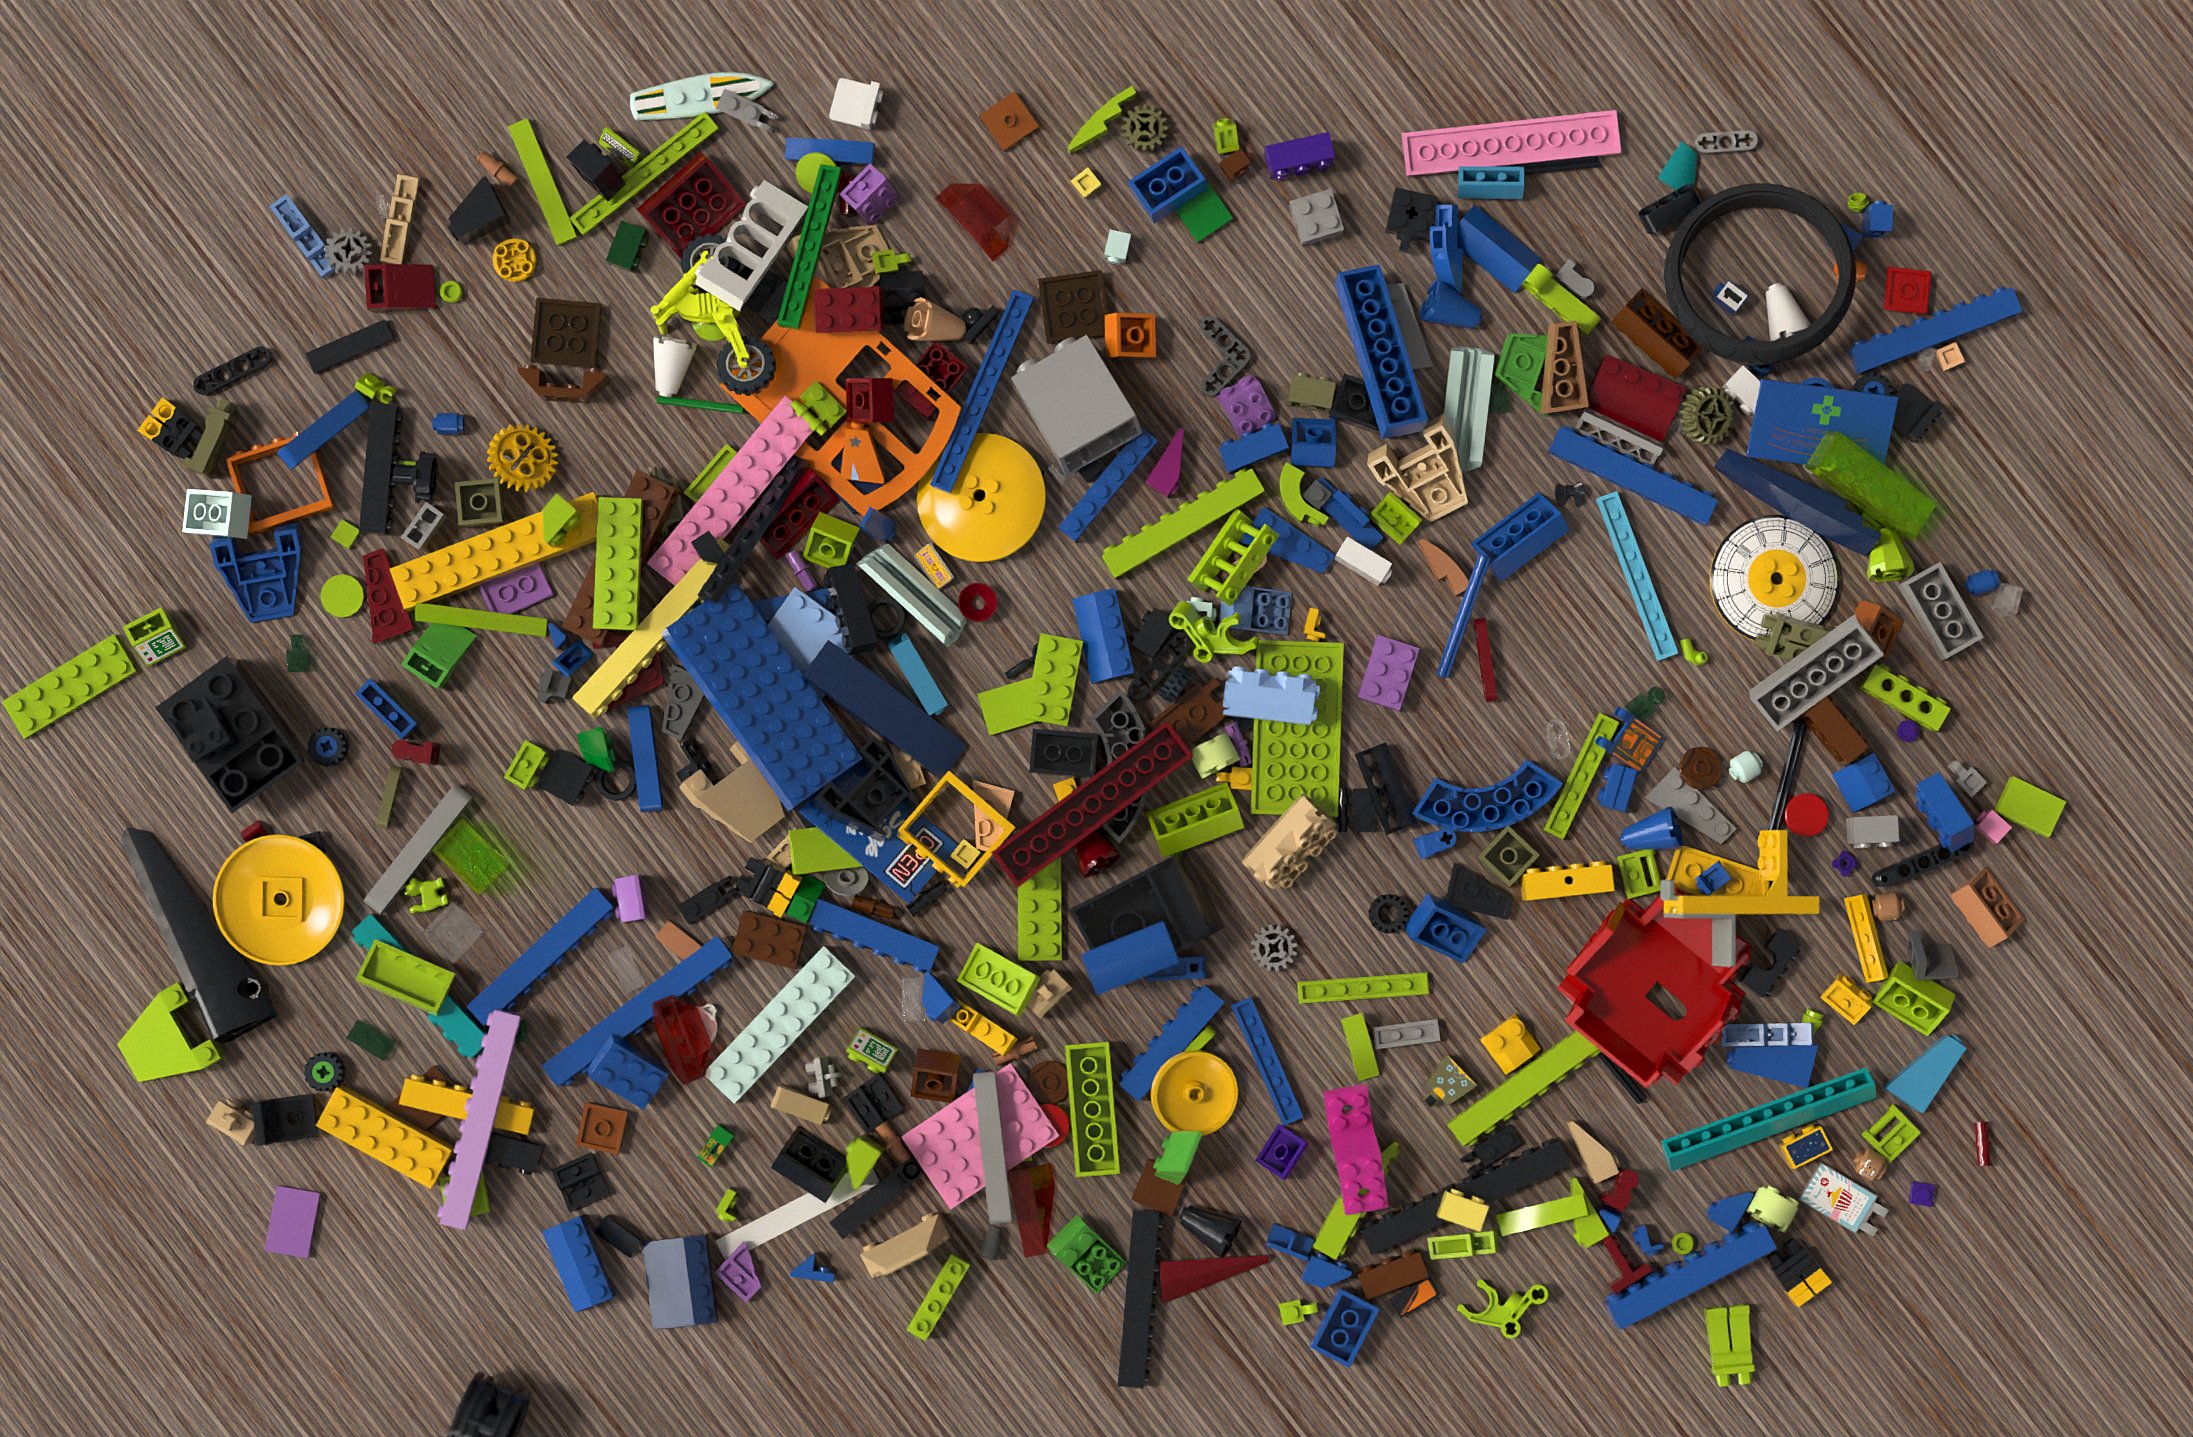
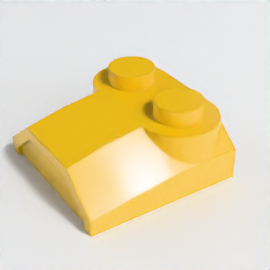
[1479,1014,1540,1075]

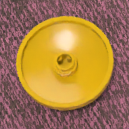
[1151,1050,1238,1136]

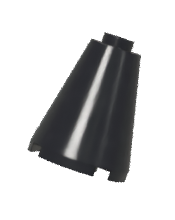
[1179,1205,1242,1258]

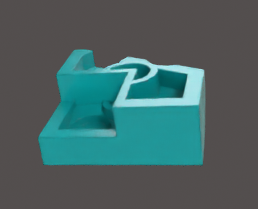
[1657,141,1698,190]

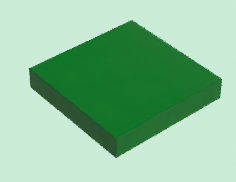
[1175,183,1233,243]

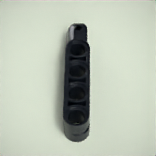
[1871,841,1975,886]
[829,1159,923,1240]

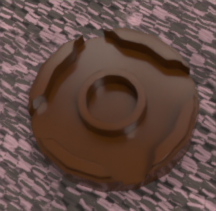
[1679,747,1722,790]
[1027,1061,1069,1104]

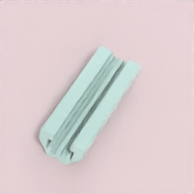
[1443,346,1494,471]
[857,543,966,648]

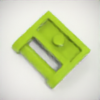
[1616,850,1661,899]
[1861,1104,1921,1163]

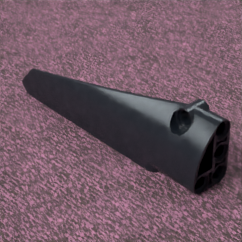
[121,828,278,1043]

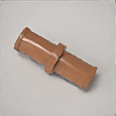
[476,150,519,188]
[992,1036,1038,1066]
[876,1121,911,1165]

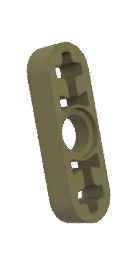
[377,765,403,829]

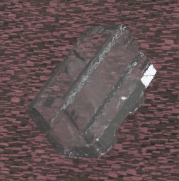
[902,977,925,1022]

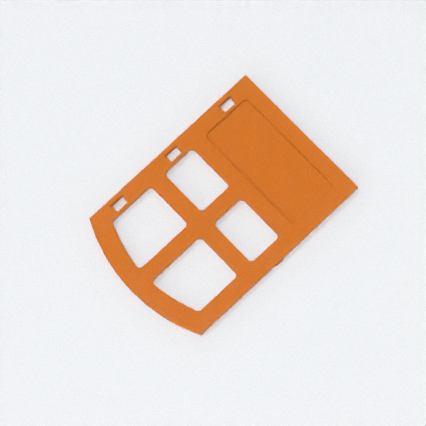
[720,275,961,517]

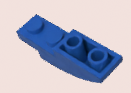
[1430,205,1463,292]

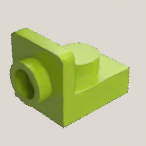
[1212,118,1239,154]
[715,1187,738,1223]

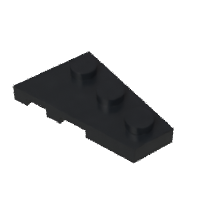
[1445,862,1513,920]

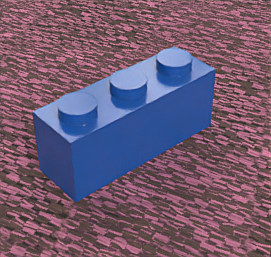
[1218,422,1289,474]
[355,678,421,740]

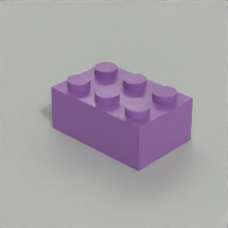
[1357,635,1420,712]

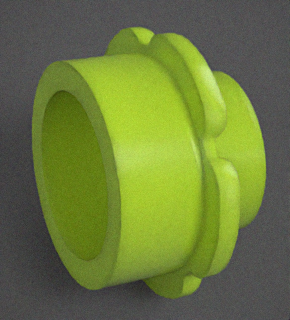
[1847,193,1869,212]

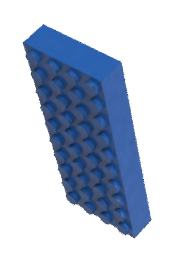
[661,581,863,812]

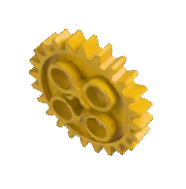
[487,423,558,492]

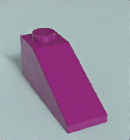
[1145,427,1184,498]

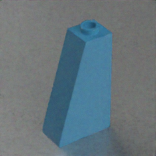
[886,631,948,716]
[1882,1034,1966,1113]

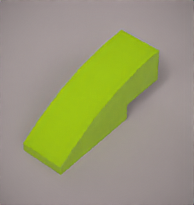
[1340,1013,1379,1081]
[1428,1229,1500,1260]

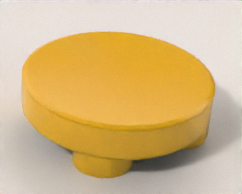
[493,238,537,282]

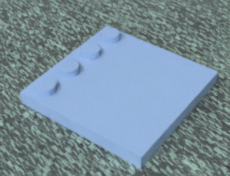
[768,587,854,700]

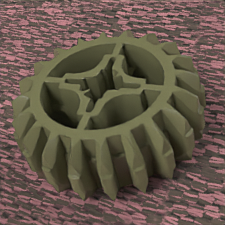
[1679,386,1735,445]

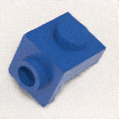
[1695,860,1733,896]
[1632,1224,1664,1256]

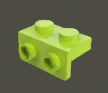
[1368,492,1422,545]
[503,740,549,791]

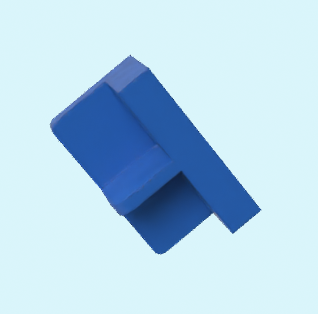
[1265,1223,1314,1261]

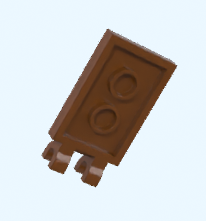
[1149,678,1226,748]

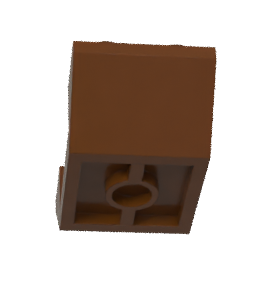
[518,364,610,403]

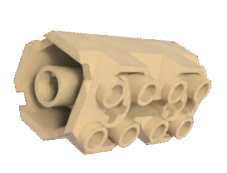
[1242,792,1337,890]

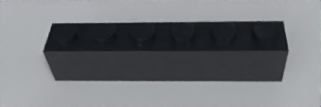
[359,402,403,536]

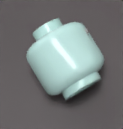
[1729,751,1763,783]

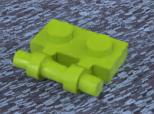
[791,381,847,436]

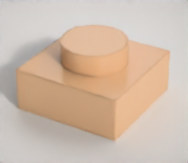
[1935,342,1965,371]

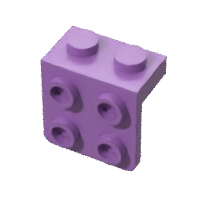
[1215,375,1276,438]

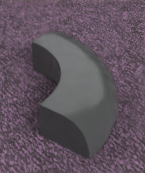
[1088,689,1148,843]

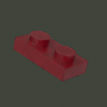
[838,170,857,217]

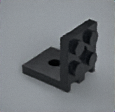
[251,1093,319,1146]

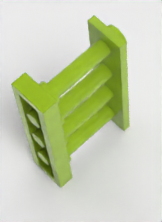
[1187,509,1279,607]

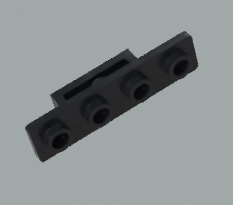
[676,738,721,810]

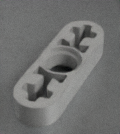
[1694,130,1758,155]

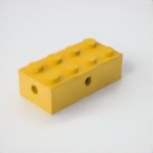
[1520,861,1614,901]

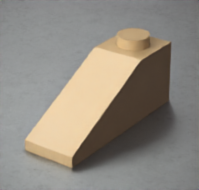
[1567,1120,1620,1183]

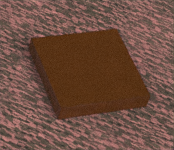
[1131,1159,1188,1217]

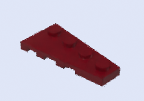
[363,548,415,645]

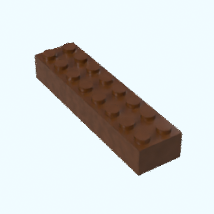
[562,470,681,646]

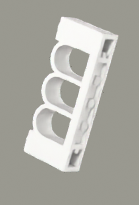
[695,180,808,311]

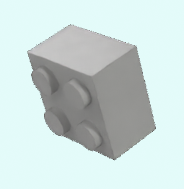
[1289,189,1344,247]
[1846,815,1899,848]

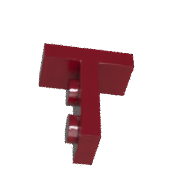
[1601,1235,1652,1294]

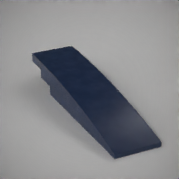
[1714,448,1881,556]
[802,640,967,780]

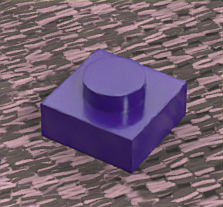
[1908,1181,1935,1207]

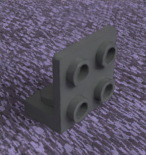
[1907,930,1959,980]

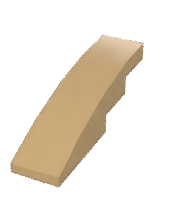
[380,173,421,264]

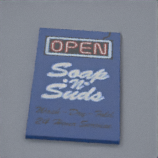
[799,762,958,904]

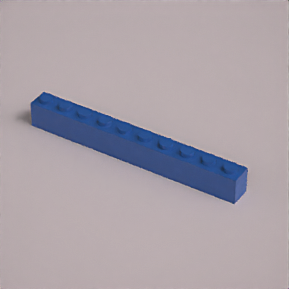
[542,935,735,1087]

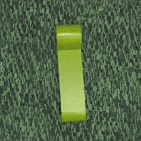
[1522,264,1601,337]

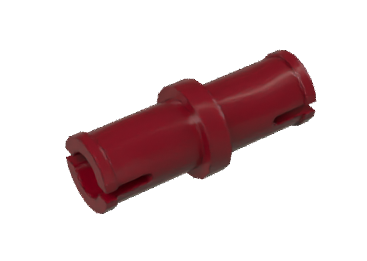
[1974,1122,1992,1166]

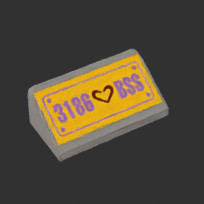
[913,542,955,590]

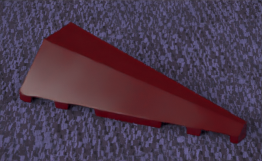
[1160,1254,1269,1303]

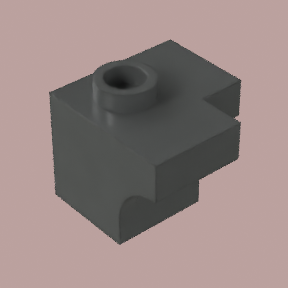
[537,669,574,704]

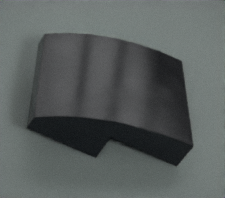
[842,1072,905,1134]
[552,1152,610,1212]

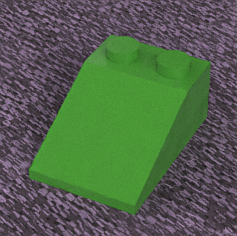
[1153,1131,1202,1185]

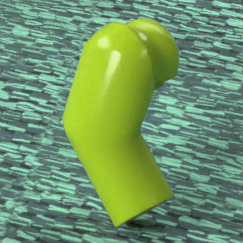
[1680,638,1708,665]

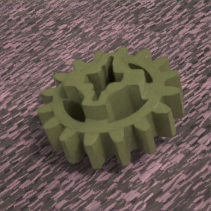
[1121,104,1168,153]

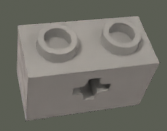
[401,502,447,552]

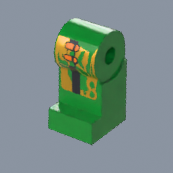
[697,1124,735,1168]

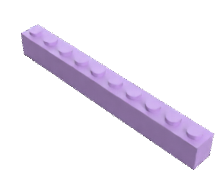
[437,1008,522,1230]

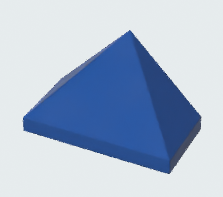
[552,640,594,677]

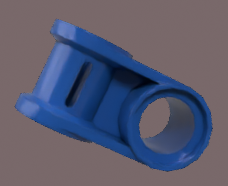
[1413,829,1457,860]

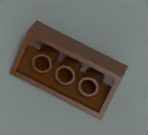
[1611,288,1703,380]

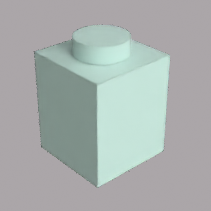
[1104,229,1131,265]

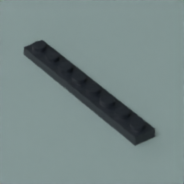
[697,456,810,604]

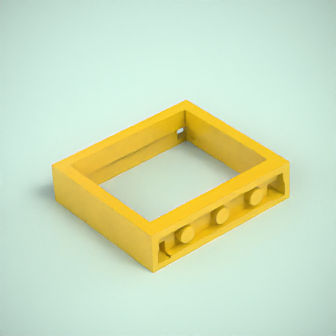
[898,771,1015,888]

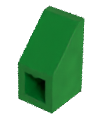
[577,726,616,772]

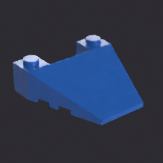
[209,522,303,623]

